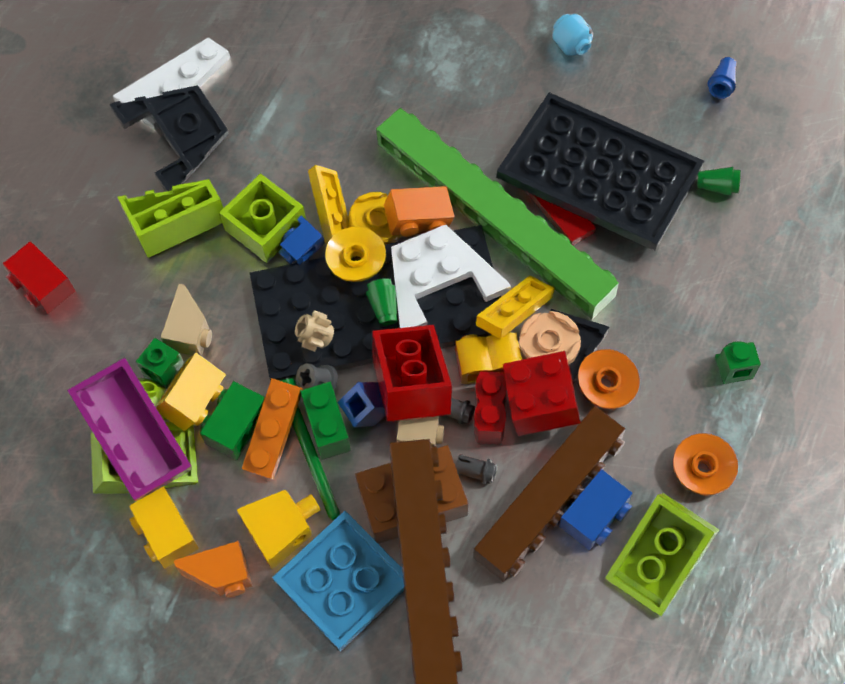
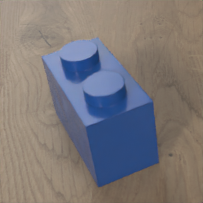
[559,469,633,551]

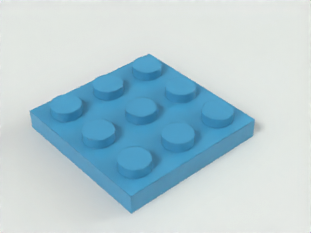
[272,511,404,652]

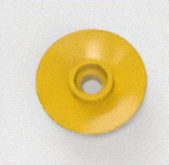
[325,226,386,282]

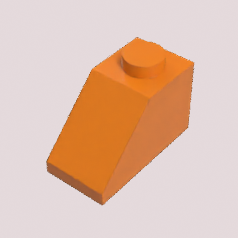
[174,541,252,597]

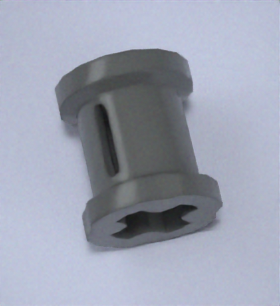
[296,363,338,390]

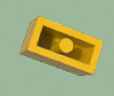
[155,353,226,431]
[129,486,199,569]

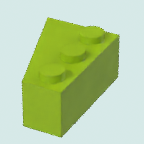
[117,179,224,258]

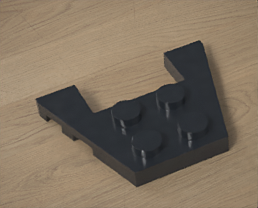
[110,85,228,191]

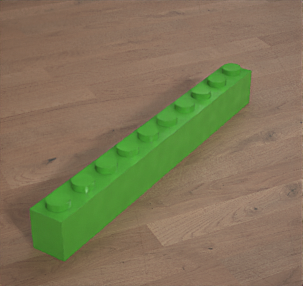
[376,108,619,320]

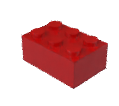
[372,325,452,421]

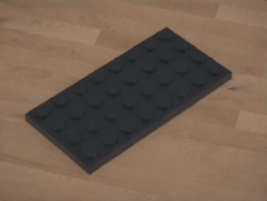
[249,225,501,381]

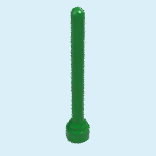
[282,378,340,520]

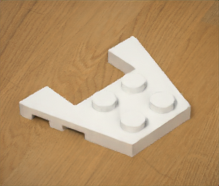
[391,224,511,328]

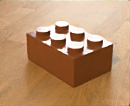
[355,445,468,544]

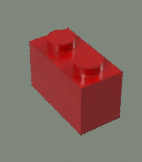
[2,241,76,314]

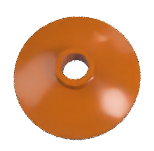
[577,349,640,409]
[673,433,738,496]

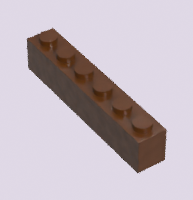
[473,406,626,582]

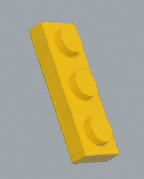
[308,165,349,245]
[476,275,555,339]

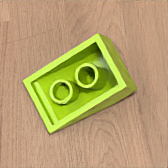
[90,422,198,494]
[605,493,719,616]

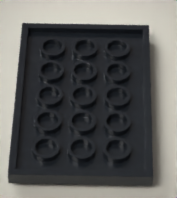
[496,92,705,251]

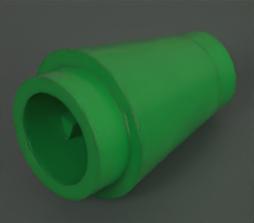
[697,167,741,196]
[366,279,398,326]

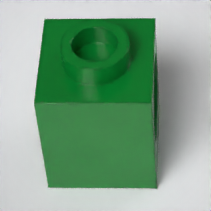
[136,338,184,389]

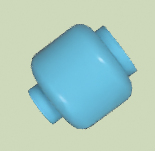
[552,14,594,56]

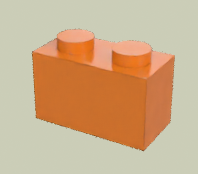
[384,186,455,237]

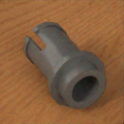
[446,398,475,424]
[455,454,497,484]

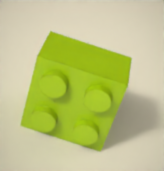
[219,173,306,263]

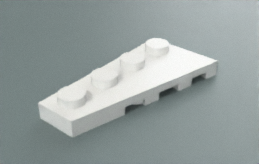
[113,38,230,131]

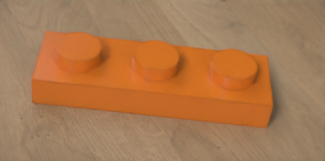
[242,378,303,479]

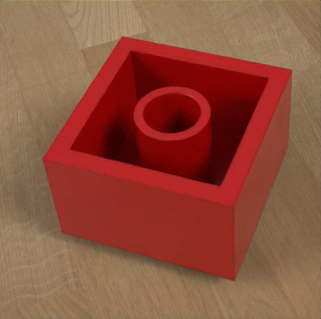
[503,351,581,436]

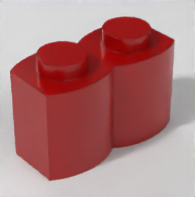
[474,372,507,445]

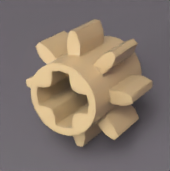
[295,310,334,352]

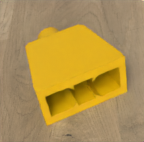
[237,490,321,569]

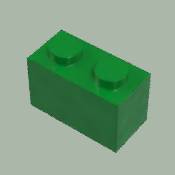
[200,381,265,460]
[300,381,351,460]

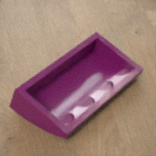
[67,357,192,501]

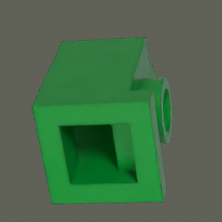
[715,341,761,385]

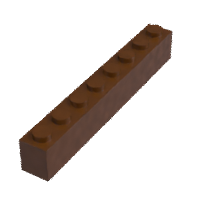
[389,439,462,684]

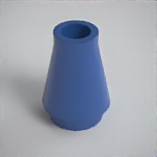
[708,57,737,99]

